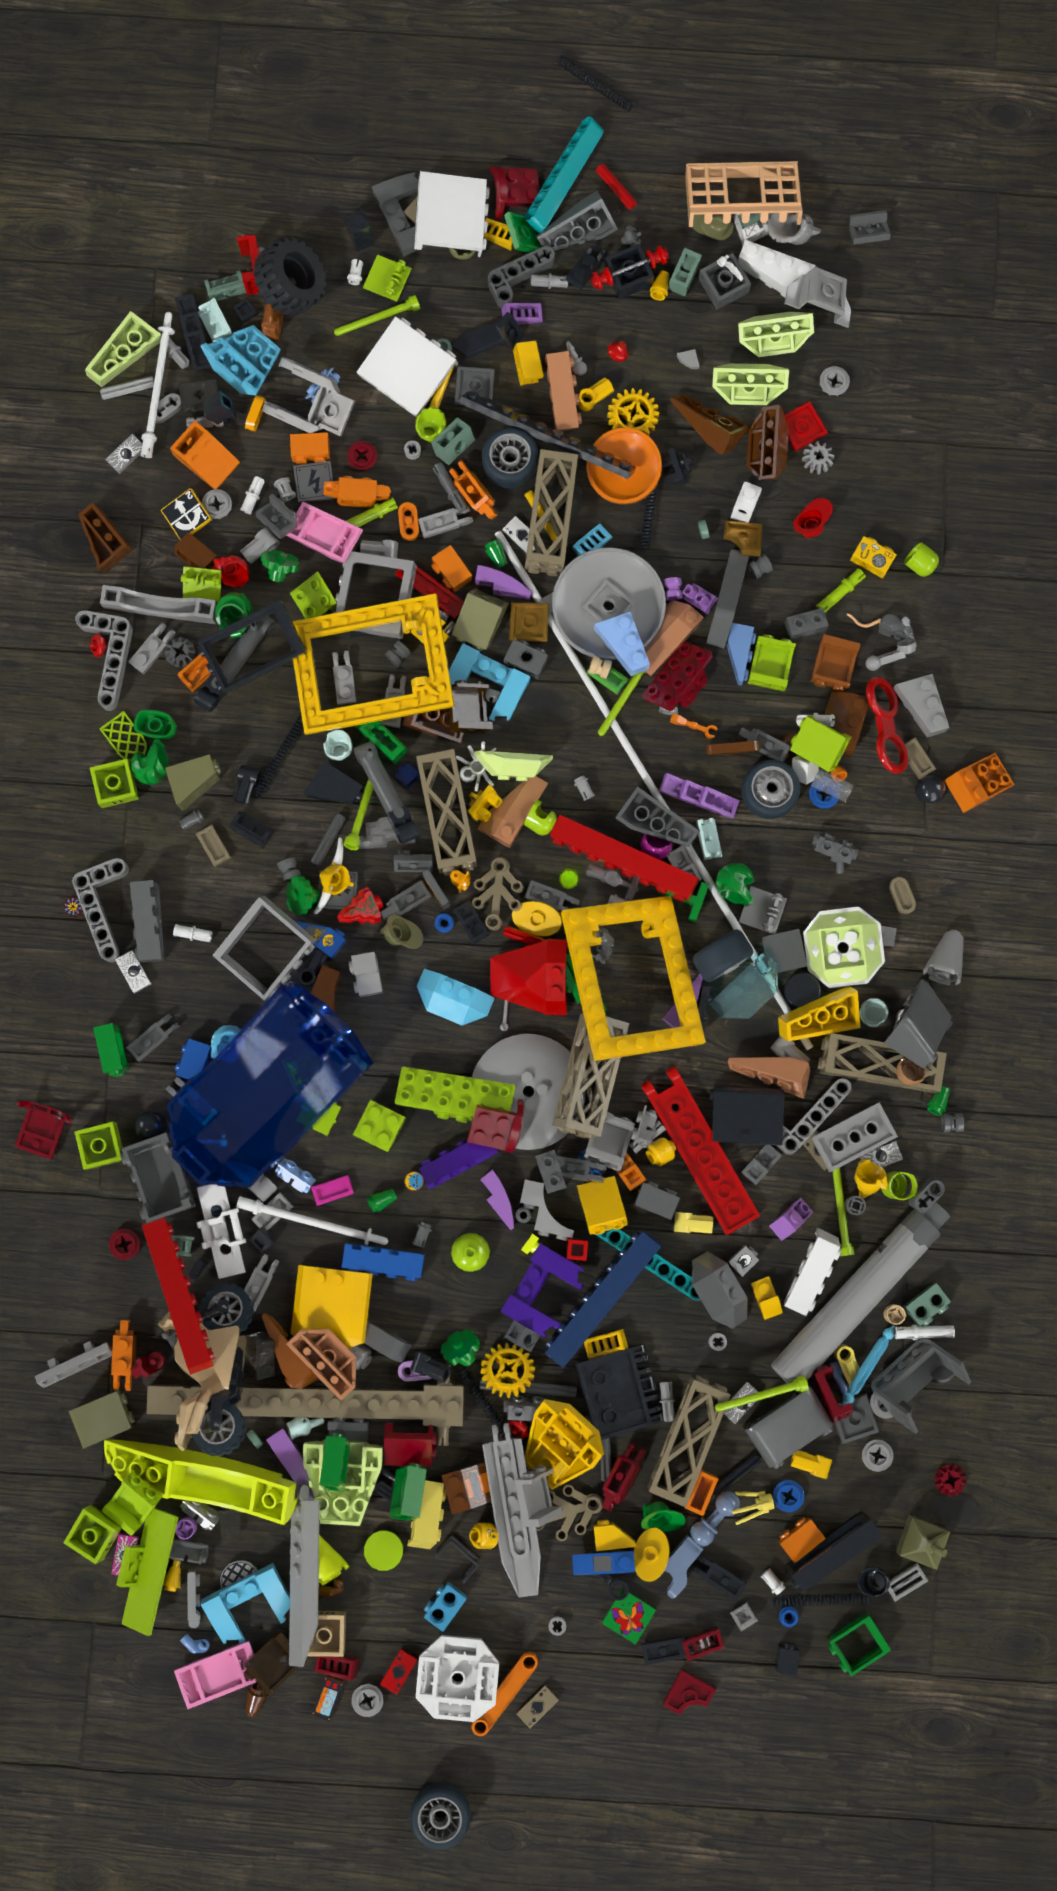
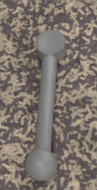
[500,1000,508,1031]

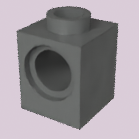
[504,1320,540,1352]

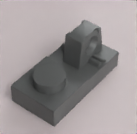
[394,850,433,872]

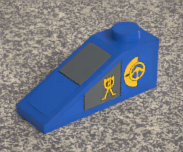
[295,921,347,959]
[572,1551,635,1575]

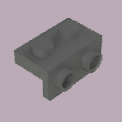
[849,210,891,245]
[255,494,297,539]
[328,1418,369,1441]

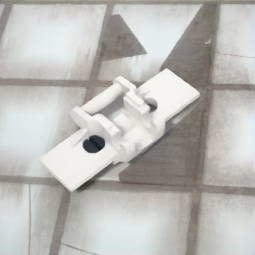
[196,1181,246,1279]

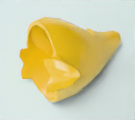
[854,1159,888,1199]

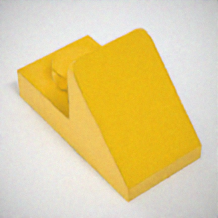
[750,1276,783,1320]

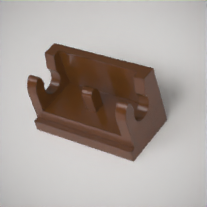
[174,532,217,569]

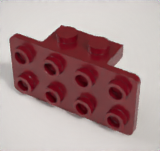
[642,641,713,711]

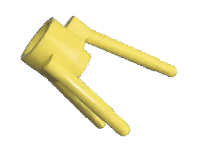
[732,1491,774,1525]

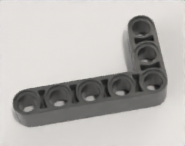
[706,548,749,649]

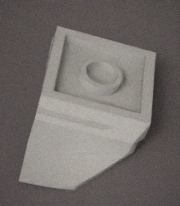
[785,267,851,328]

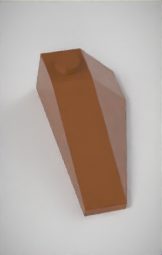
[262,1313,320,1389]

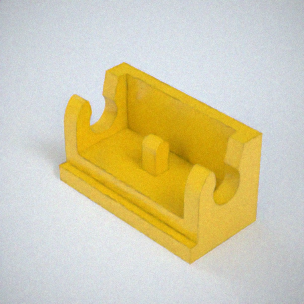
[513,341,544,386]

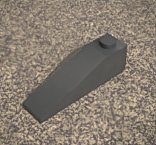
[536,191,618,251]

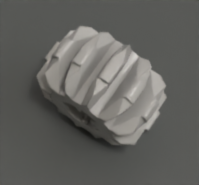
[802,441,834,475]

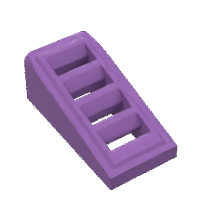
[502,303,543,325]

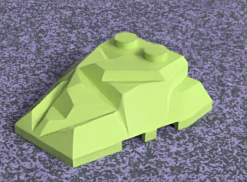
[303,1439,383,1526]

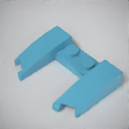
[449,643,530,721]
[201,1563,290,1644]

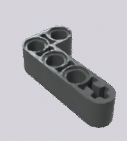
[488,246,555,308]
[365,1320,412,1363]

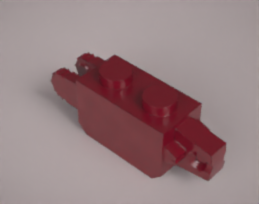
[602,1442,646,1511]

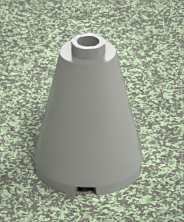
[923,930,964,985]

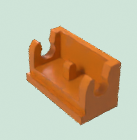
[177,654,213,693]

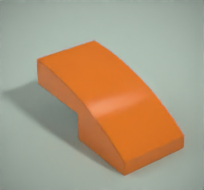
[615,1152,646,1191]

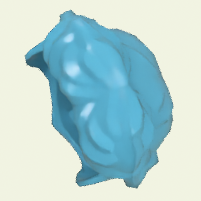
[211,1025,245,1062]

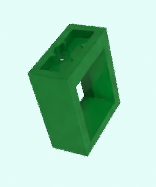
[93,1023,129,1077]
[319,1433,351,1492]
[389,1463,427,1521]
[827,1612,891,1677]

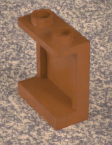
[811,634,860,692]

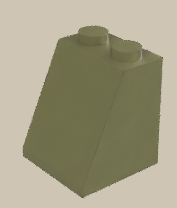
[451,588,509,651]
[165,754,222,810]
[69,1390,135,1449]

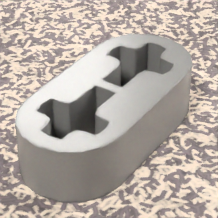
[149,393,183,423]

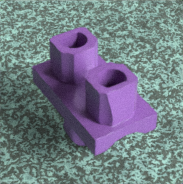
[682,583,718,614]

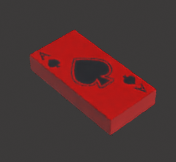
[380,1648,418,1695]

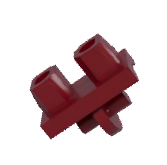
[130,1351,165,1379]

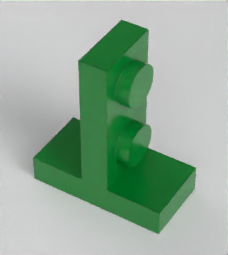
[657,882,709,923]

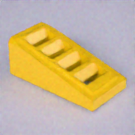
[483,218,514,251]
[584,1329,628,1359]

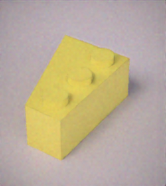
[407,1481,446,1549]

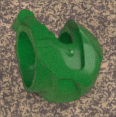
[215,592,253,638]
[130,739,169,785]
[716,863,755,907]

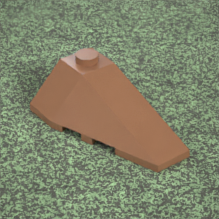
[644,600,704,676]
[728,1057,810,1098]

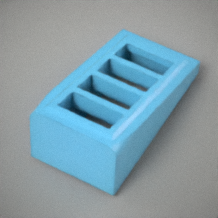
[572,524,612,558]

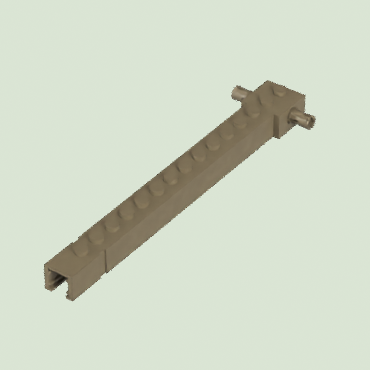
[147,1365,464,1446]

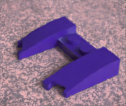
[501,1244,584,1338]

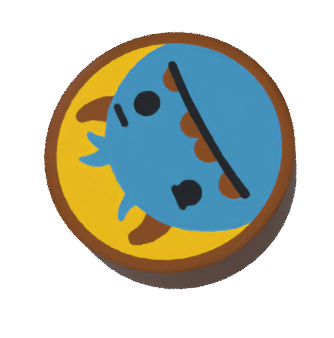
[404,1171,424,1191]

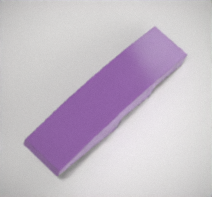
[659,773,739,818]
[266,1428,314,1501]

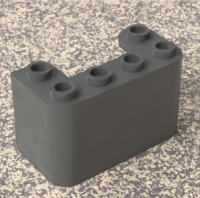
[120,1133,196,1223]

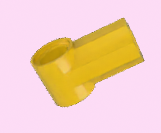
[578,378,614,411]
[790,1450,832,1479]

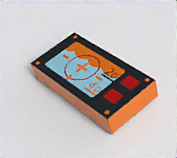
[311,1675,344,1722]

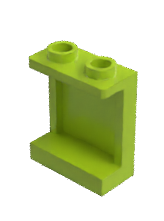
[748,634,796,691]
[790,715,851,772]
[102,1471,163,1536]

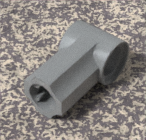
[240,527,280,564]
[360,540,399,558]
[770,1036,810,1063]

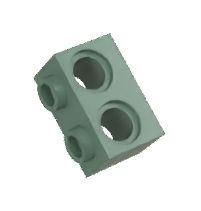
[668,248,702,296]
[903,1282,951,1326]

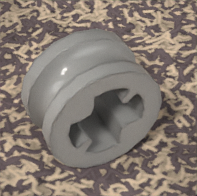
[404,440,421,460]
[708,1333,727,1351]
[549,1616,566,1636]

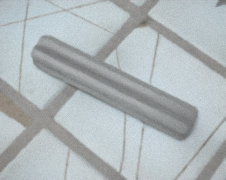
[100,376,154,400]

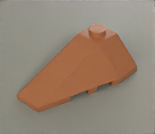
[477,776,548,848]

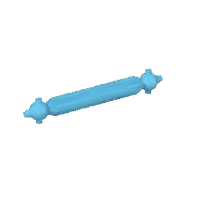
[842,1326,894,1406]

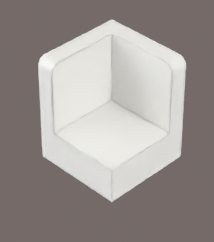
[792,755,819,784]

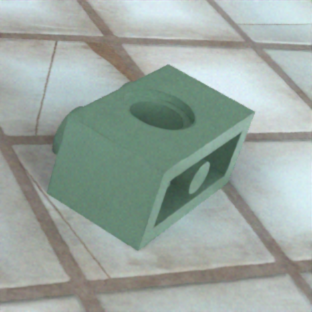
[431,418,475,465]

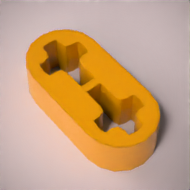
[245,395,266,432]

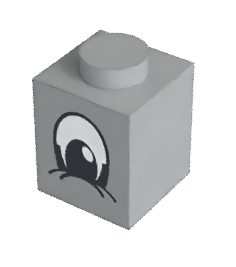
[727,1246,759,1277]

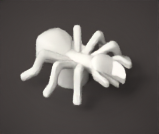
[456,742,496,791]

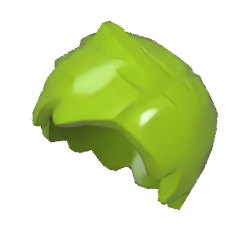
[416,407,446,442]

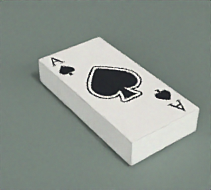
[502,516,543,553]

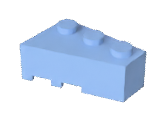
[594,612,650,676]

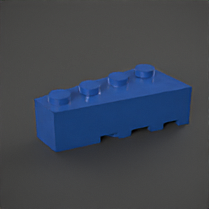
[342,1243,425,1281]

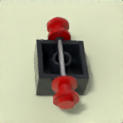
[590,244,669,299]

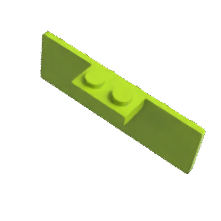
[395,1067,516,1123]
[116,1508,178,1636]

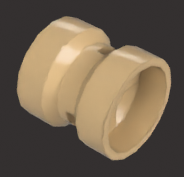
[588,655,612,679]
[883,1304,906,1325]

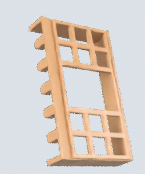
[685,161,802,227]

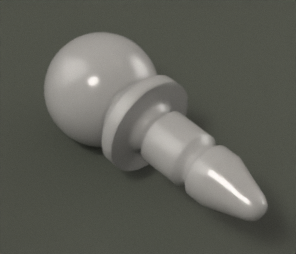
[566,341,587,376]

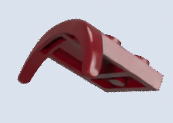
[488,166,540,221]
[467,1099,524,1153]
[15,1100,72,1160]

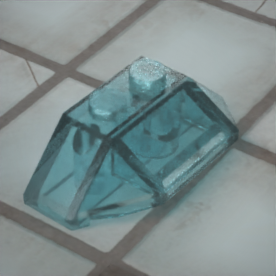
[709,951,778,1019]

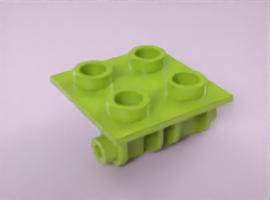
[363,255,412,302]
[181,566,221,603]
[290,572,337,619]

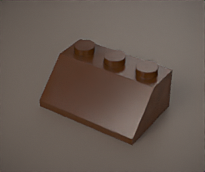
[824,691,869,757]

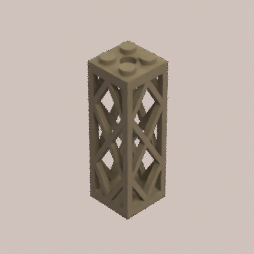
[524,449,578,576]
[416,749,477,876]
[552,1014,629,1139]
[818,1033,947,1093]
[647,1375,731,1507]

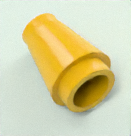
[650,271,670,301]

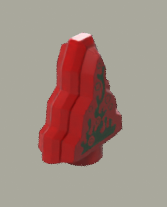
[337,886,383,925]

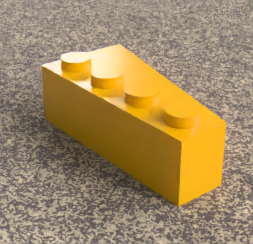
[778,986,860,1041]

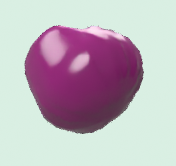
[640,834,673,860]

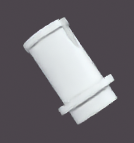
[347,259,363,285]
[760,1568,785,1595]

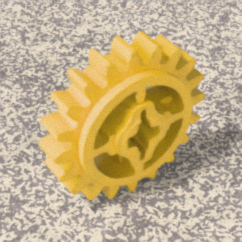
[607,388,659,436]
[480,1343,535,1398]

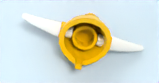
[314,837,354,914]

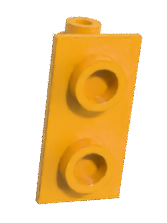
[450,870,471,893]

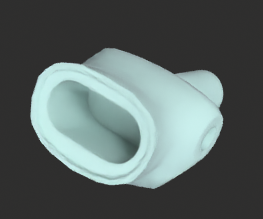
[286,1417,324,1440]

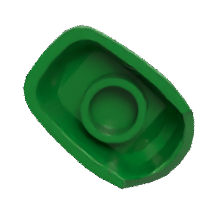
[134,710,177,740]

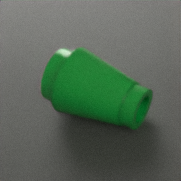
[485,539,508,569]
[927,1086,950,1116]
[367,1189,397,1213]

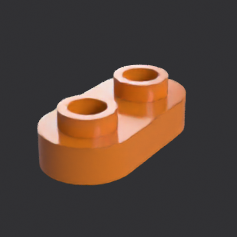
[398,502,419,541]

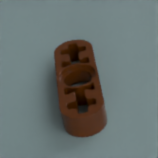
[706,741,760,755]

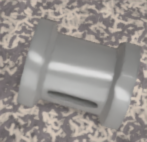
[274,477,296,502]

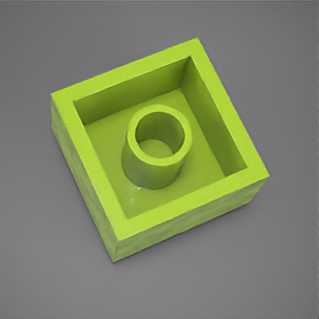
[90,759,139,808]
[353,1100,406,1152]
[75,1122,123,1170]
[63,1505,122,1564]

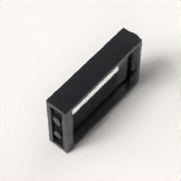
[197,600,308,694]
[785,1512,883,1593]

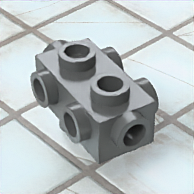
[812,832,859,874]
[503,1395,545,1423]

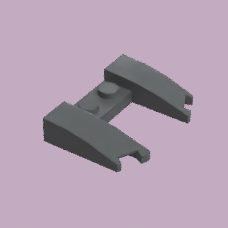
[372,172,429,257]

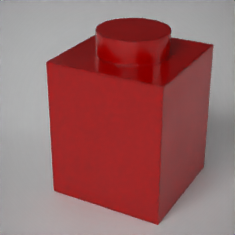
[566,1239,588,1261]

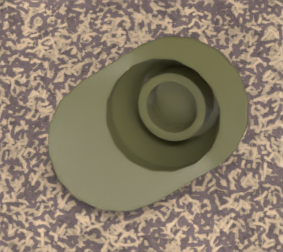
[693,214,734,240]
[380,914,423,949]

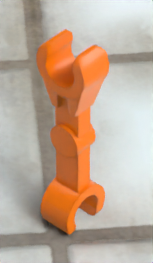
[670,714,717,739]

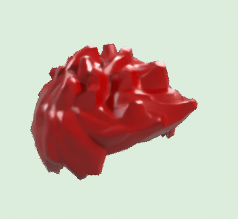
[212,555,249,588]

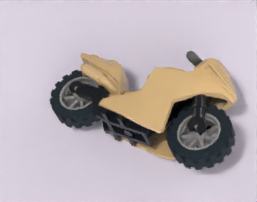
[158,1283,254,1456]

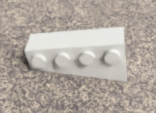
[738,240,815,297]
[784,1228,841,1316]

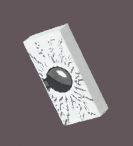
[115,950,151,993]

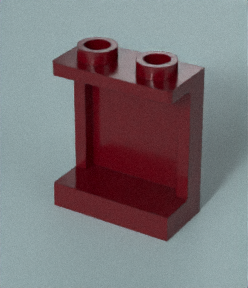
[814,1365,853,1423]
[384,1423,436,1466]

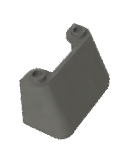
[884,979,953,1069]
[742,1384,834,1469]

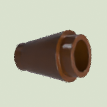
[245,1684,267,1717]

